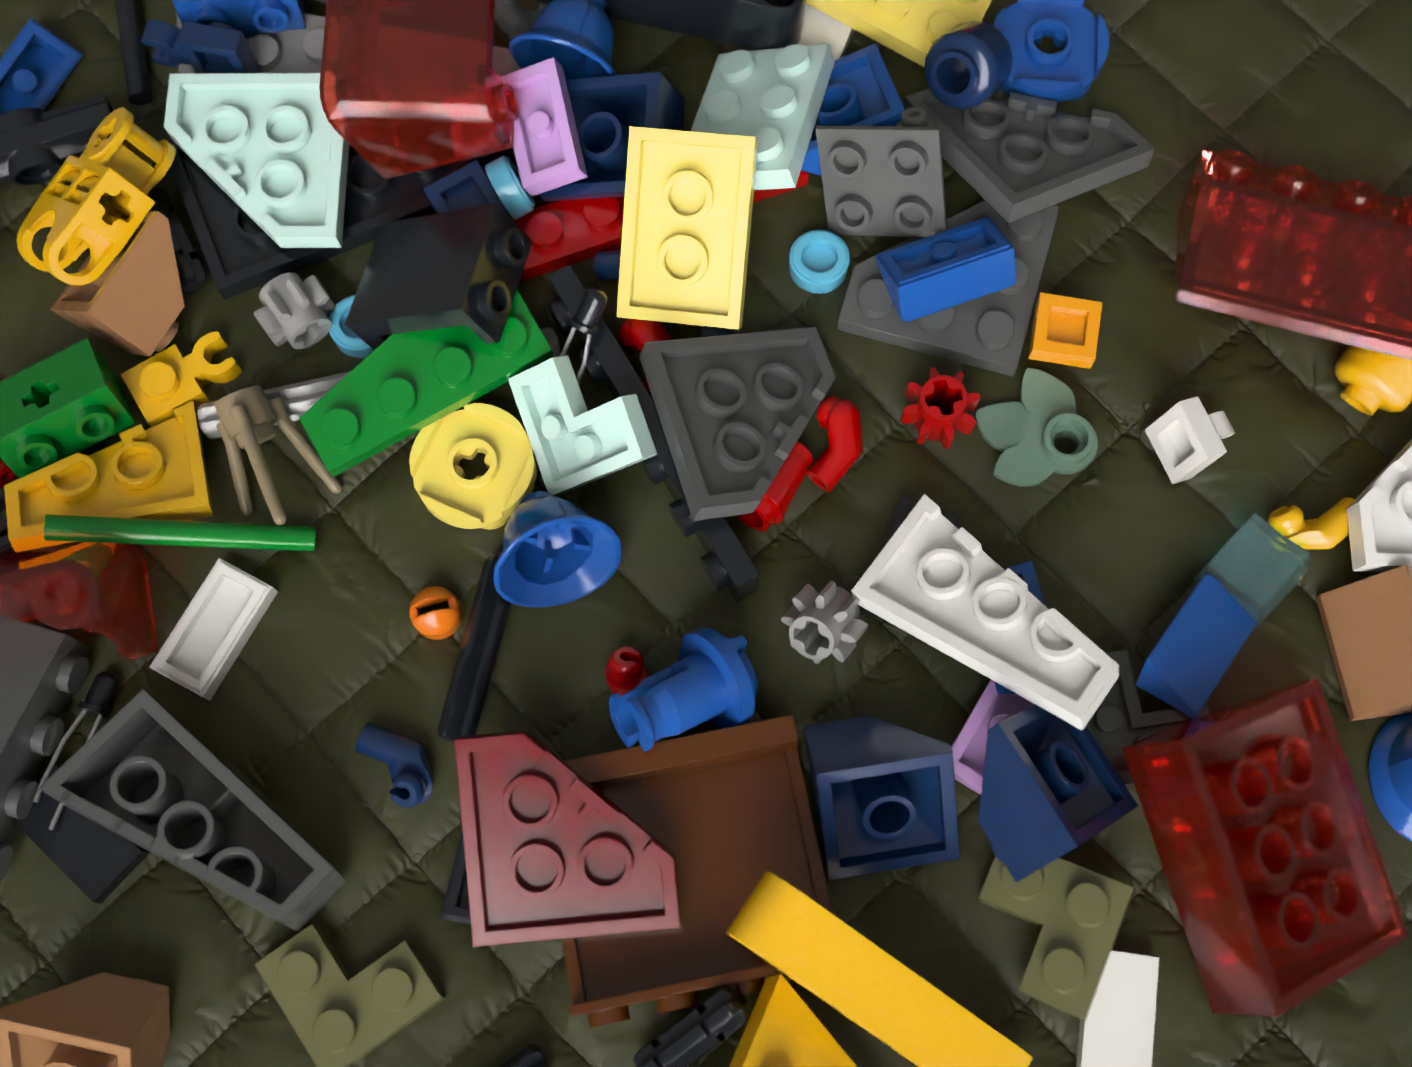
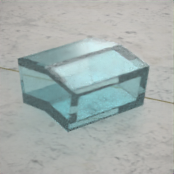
[1193,513,1310,628]

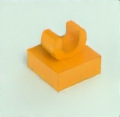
[1028,292,1103,369]

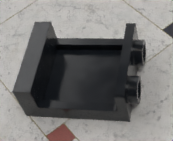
[345,203,531,350]

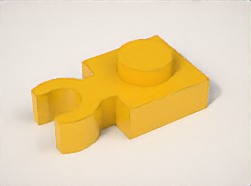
[121,332,242,427]

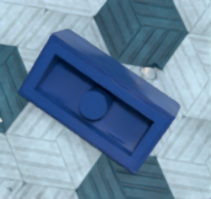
[0,18,83,115]
[875,217,1017,322]
[1136,573,1257,719]

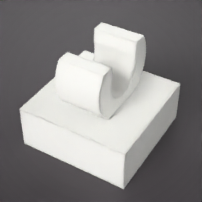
[1145,396,1235,484]

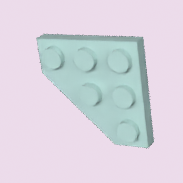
[164,73,354,248]

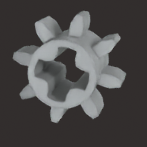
[254,273,336,349]
[781,581,868,664]

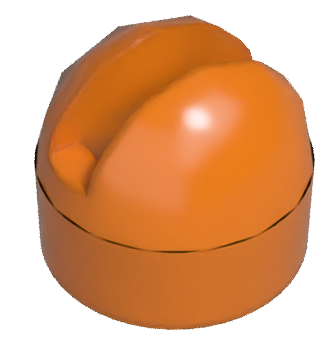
[409,586,463,640]

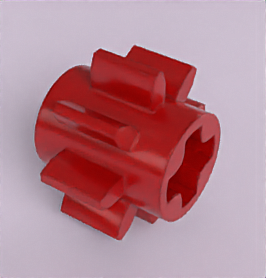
[900,367,981,450]

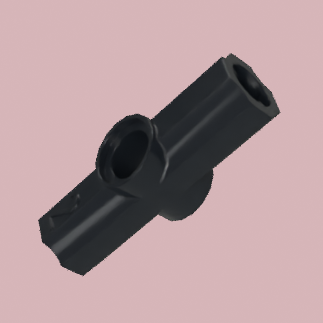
[0,93,114,186]

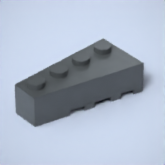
[0,615,91,881]
[38,689,347,932]

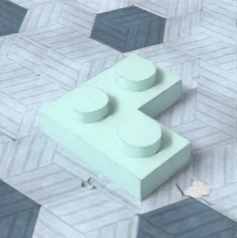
[508,355,657,496]

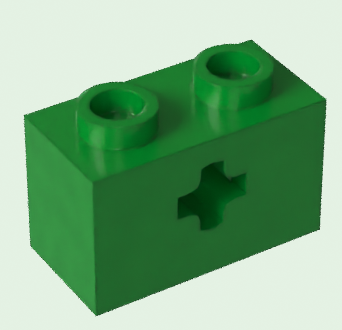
[0,338,136,479]

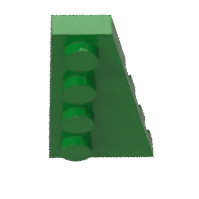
[299,290,554,477]

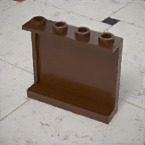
[562,715,833,1028]

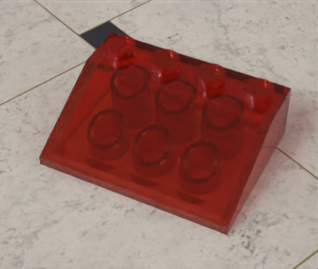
[1175,150,1412,361]
[1122,678,1409,1017]

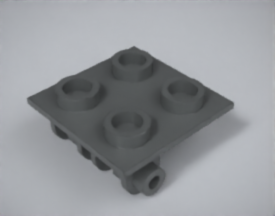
[815,107,947,238]

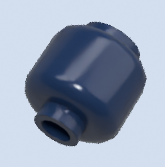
[924,21,1013,109]

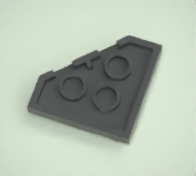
[903,88,1155,223]
[837,200,1060,377]
[639,327,836,521]

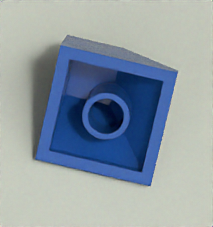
[801,43,905,176]

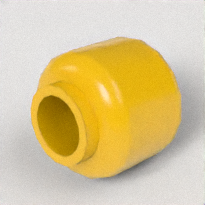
[1335,319,1412,416]

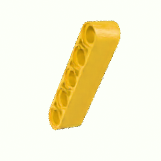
[726,871,1033,1067]

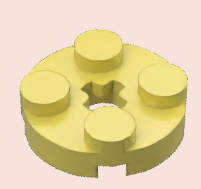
[409,403,537,530]

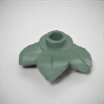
[975,368,1098,487]

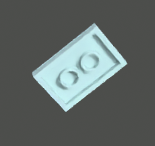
[691,43,835,190]

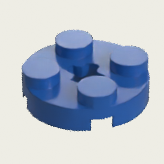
[993,0,1110,102]

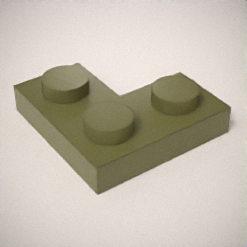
[979,856,1134,1021]
[255,924,446,1067]

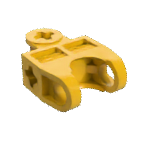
[17,107,176,285]

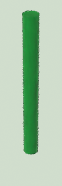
[44,514,316,551]

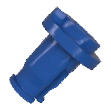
[609,627,758,752]

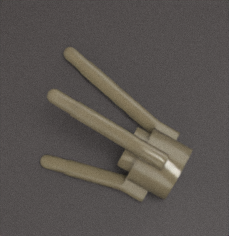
[214,385,342,525]

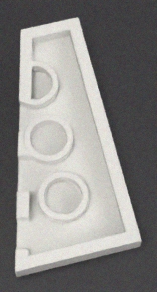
[851,494,1119,731]

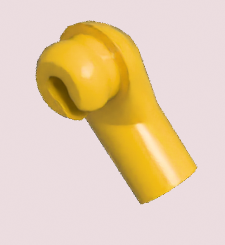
[1268,497,1355,550]

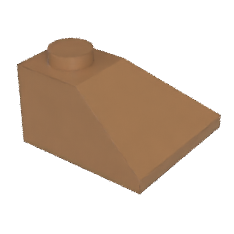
[51,211,185,356]
[0,972,171,1067]

